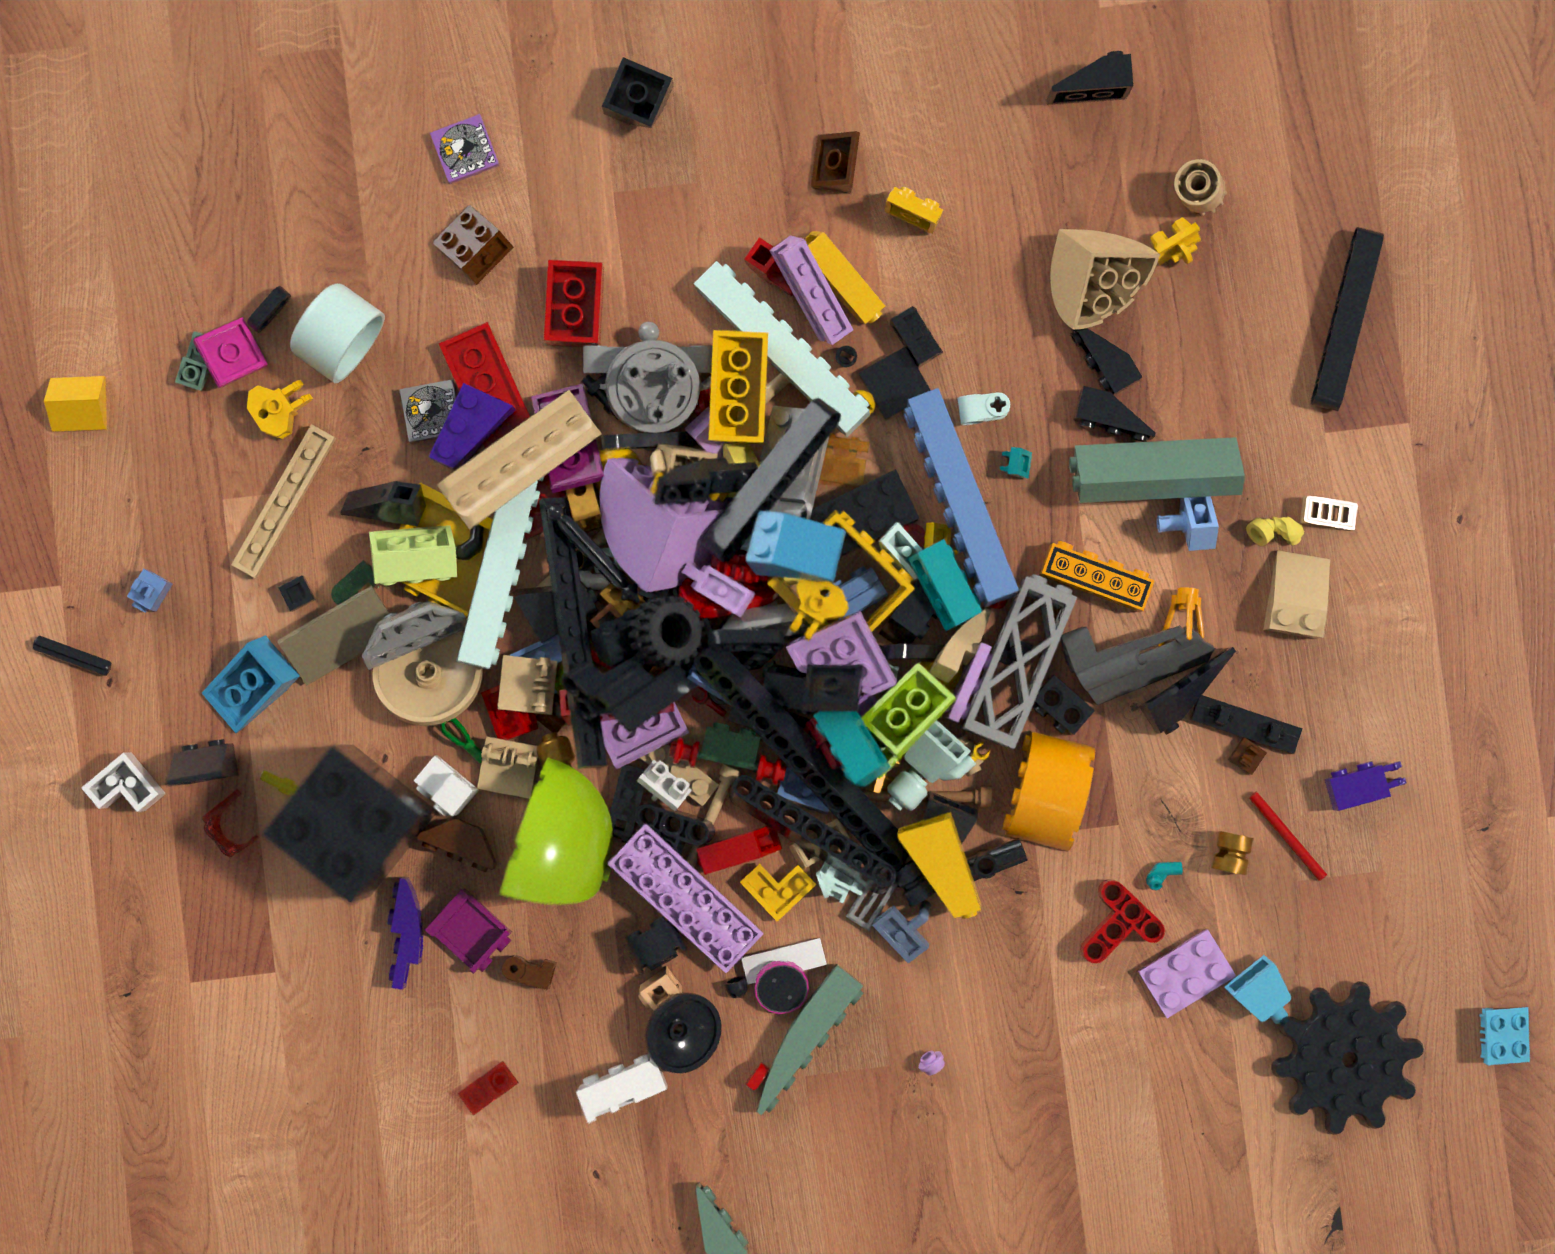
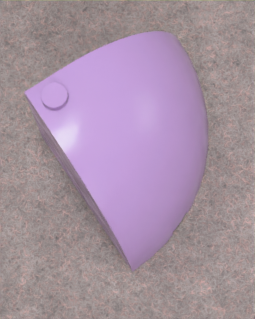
[600,458,734,592]

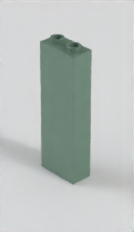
[1069,437,1245,503]

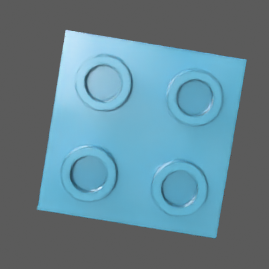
[1479,1007,1530,1065]

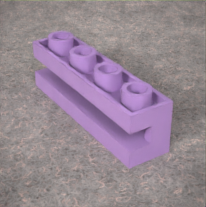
[769,236,853,345]

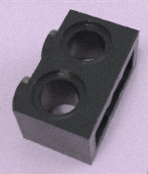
[1032,675,1095,736]

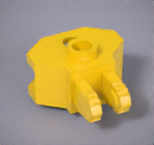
[247,380,313,439]
[789,579,849,641]

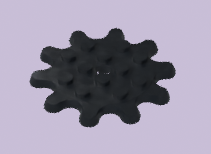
[1271,981,1424,1135]

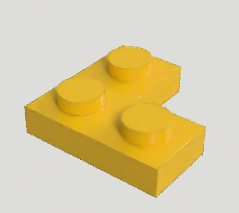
[740,863,817,922]

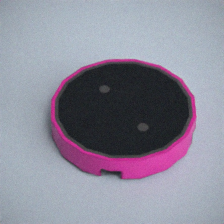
[755,961,809,1014]

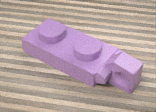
[682,563,755,617]

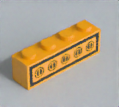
[1039,541,1155,612]

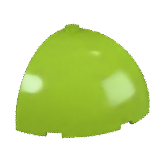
[500,757,613,904]

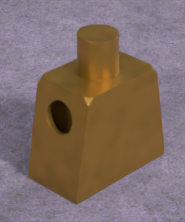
[566,483,603,533]

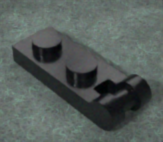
[610,765,645,843]

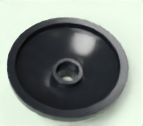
[645,993,722,1073]

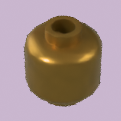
[536,732,576,768]

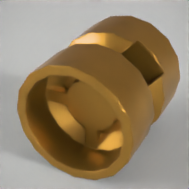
[1211,831,1254,875]

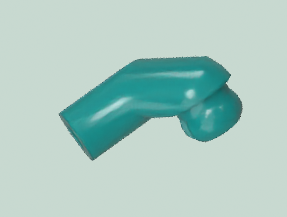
[1146,862,1183,891]

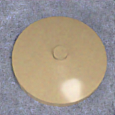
[373,631,482,726]

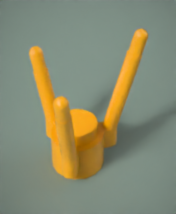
[1158,587,1204,647]

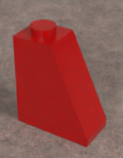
[696,826,782,875]

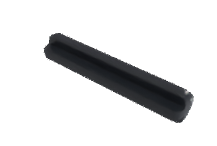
[33,636,112,676]

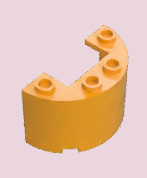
[1002,731,1095,851]

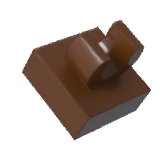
[1228,738,1267,775]

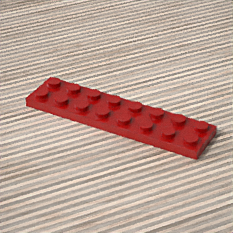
[439,322,573,540]

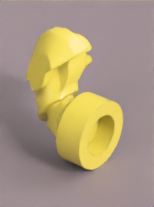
[1246,517,1304,546]

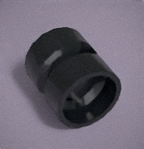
[894,860,936,908]

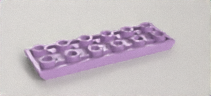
[607,823,763,973]

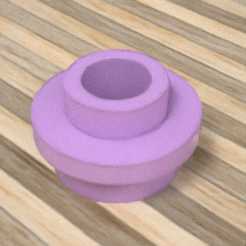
[918,1051,945,1076]

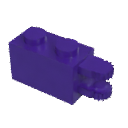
[1324,761,1407,811]

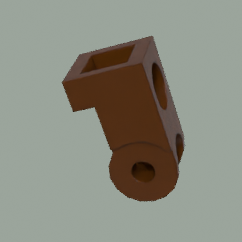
[502,955,557,990]

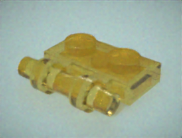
[819,433,870,487]

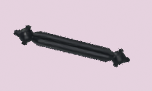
[545,501,640,603]

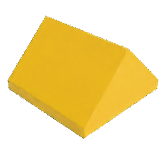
[44,376,107,432]

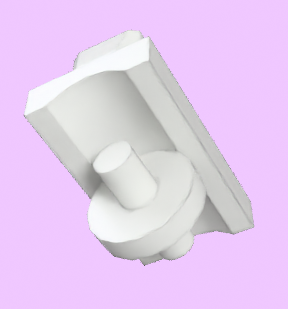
[637,760,692,811]

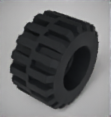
[628,596,705,667]

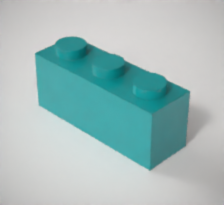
[908,539,982,631]
[814,711,891,786]

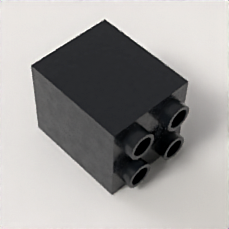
[261,745,438,905]

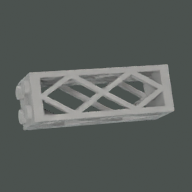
[960,574,1077,749]

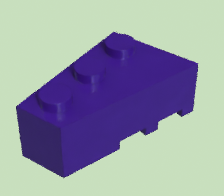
[429,383,516,471]

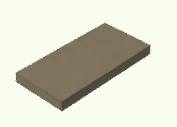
[278,586,390,685]

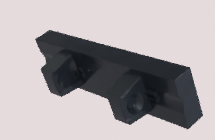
[1190,695,1303,754]

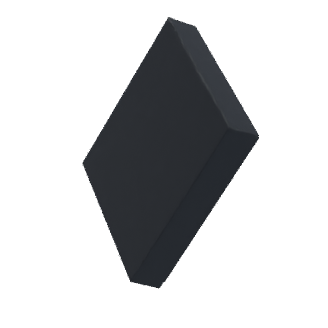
[859,346,931,420]
[802,664,863,711]

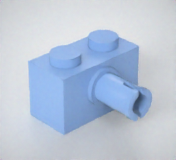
[1156,496,1219,551]

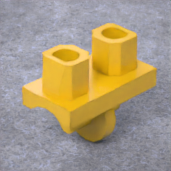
[1151,217,1201,265]

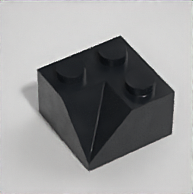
[602,57,674,128]

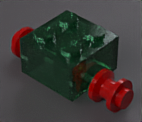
[669,722,787,786]

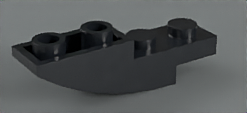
[653,457,758,505]

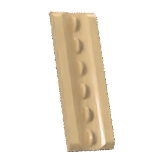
[437,390,602,530]

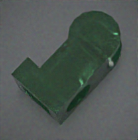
[331,560,382,605]

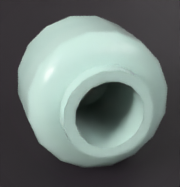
[887,770,927,811]

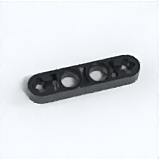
[601,431,698,450]

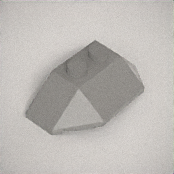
[717,600,811,639]
[362,601,467,670]

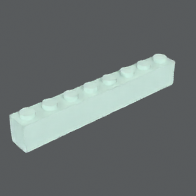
[694,261,870,437]
[456,476,544,669]

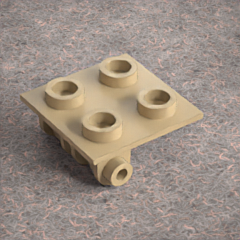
[498,655,557,715]
[477,736,538,799]

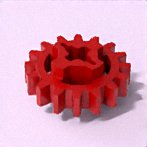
[710,549,768,583]

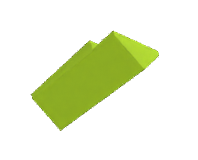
[861,663,956,779]

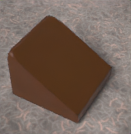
[536,693,566,733]

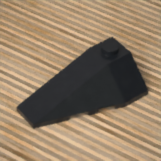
[1139,647,1236,735]

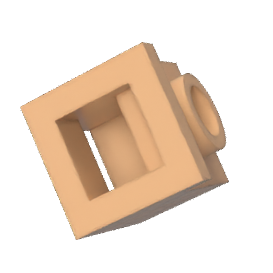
[639,966,682,1011]

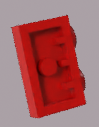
[481,685,538,740]

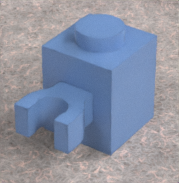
[127,569,173,613]

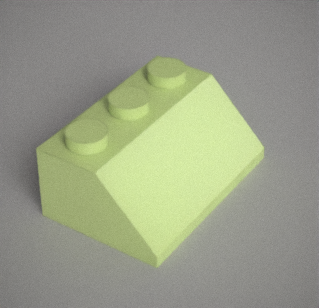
[369,525,457,585]

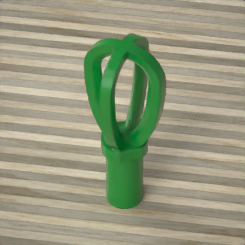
[440,718,482,764]

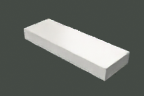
[741,938,827,984]

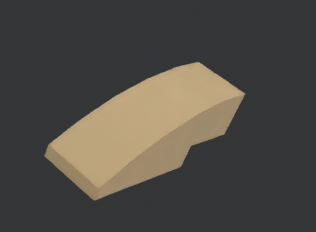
[929,609,992,683]

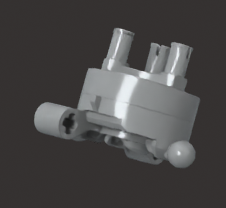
[583,321,713,451]

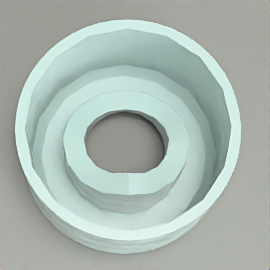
[290,283,385,383]

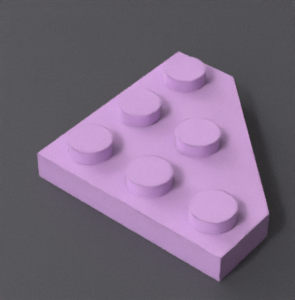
[786,610,897,695]

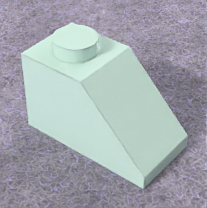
[879,522,922,580]

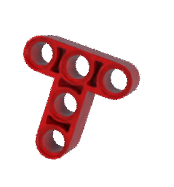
[1080,879,1165,964]

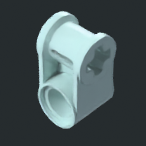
[957,392,1010,425]

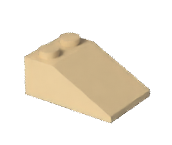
[1263,550,1330,639]

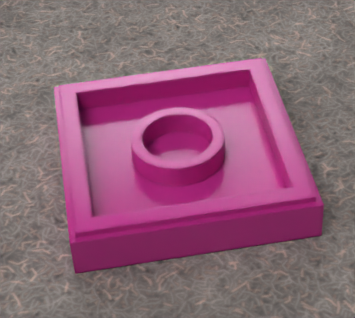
[193,317,268,388]

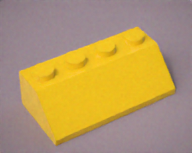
[709,330,768,445]

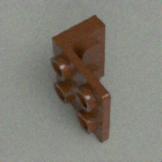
[433,205,514,285]

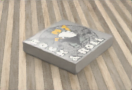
[399,380,457,443]

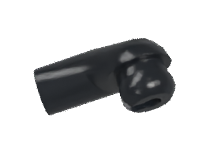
[456,525,484,561]

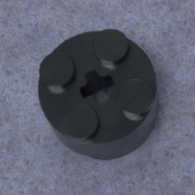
[624,917,687,975]

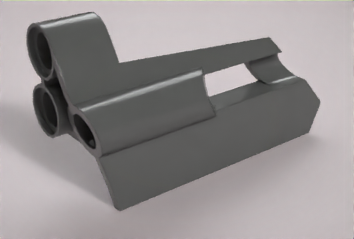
[1060,626,1215,705]

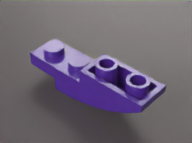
[387,877,424,990]

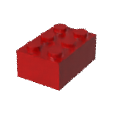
[544,260,604,347]

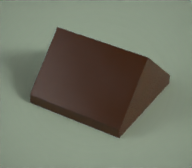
[811,131,860,194]

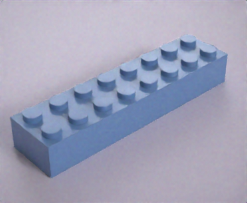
[904,388,1019,608]

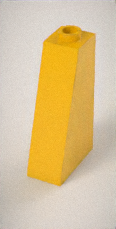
[804,231,885,324]
[897,812,981,919]

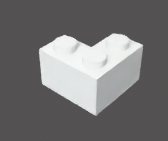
[82,752,166,812]
[414,756,479,816]

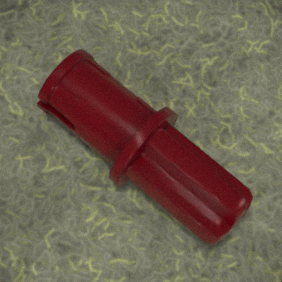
[806,717,843,769]

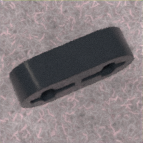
[247,286,291,333]

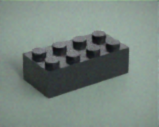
[810,469,919,558]

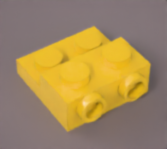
[884,187,943,234]

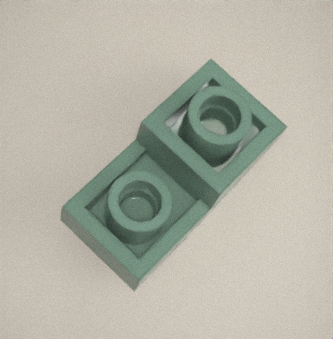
[175,331,210,391]

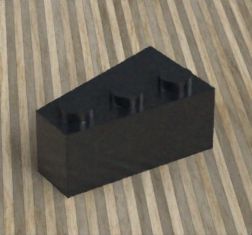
[878,579,938,645]

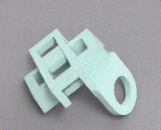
[816,859,864,903]

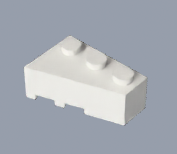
[576,1054,668,1123]

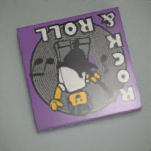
[430,114,500,184]

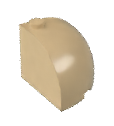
[1050,229,1160,329]

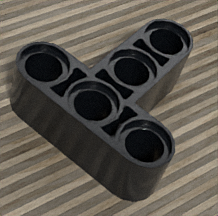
[635,803,715,855]

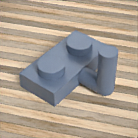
[872,901,931,963]

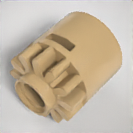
[1174,159,1227,216]

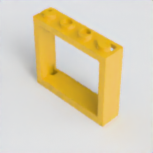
[767,509,915,632]

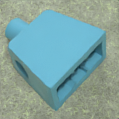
[1224,955,1291,1024]

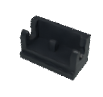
[890,306,943,368]

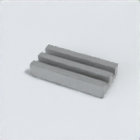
[846,874,897,931]

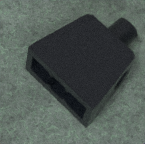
[923,791,978,844]

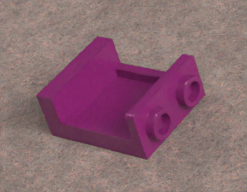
[425,888,512,974]

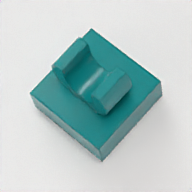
[1000,447,1032,479]

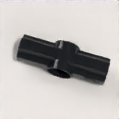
[966,838,1028,881]

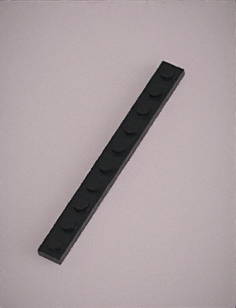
[539,498,607,769]

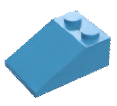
[746,511,846,582]
[202,635,300,733]

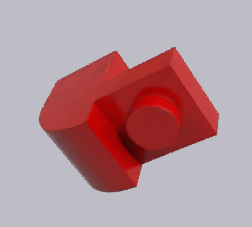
[744,237,793,296]

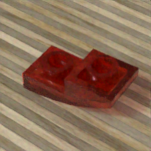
[457,1061,519,1116]

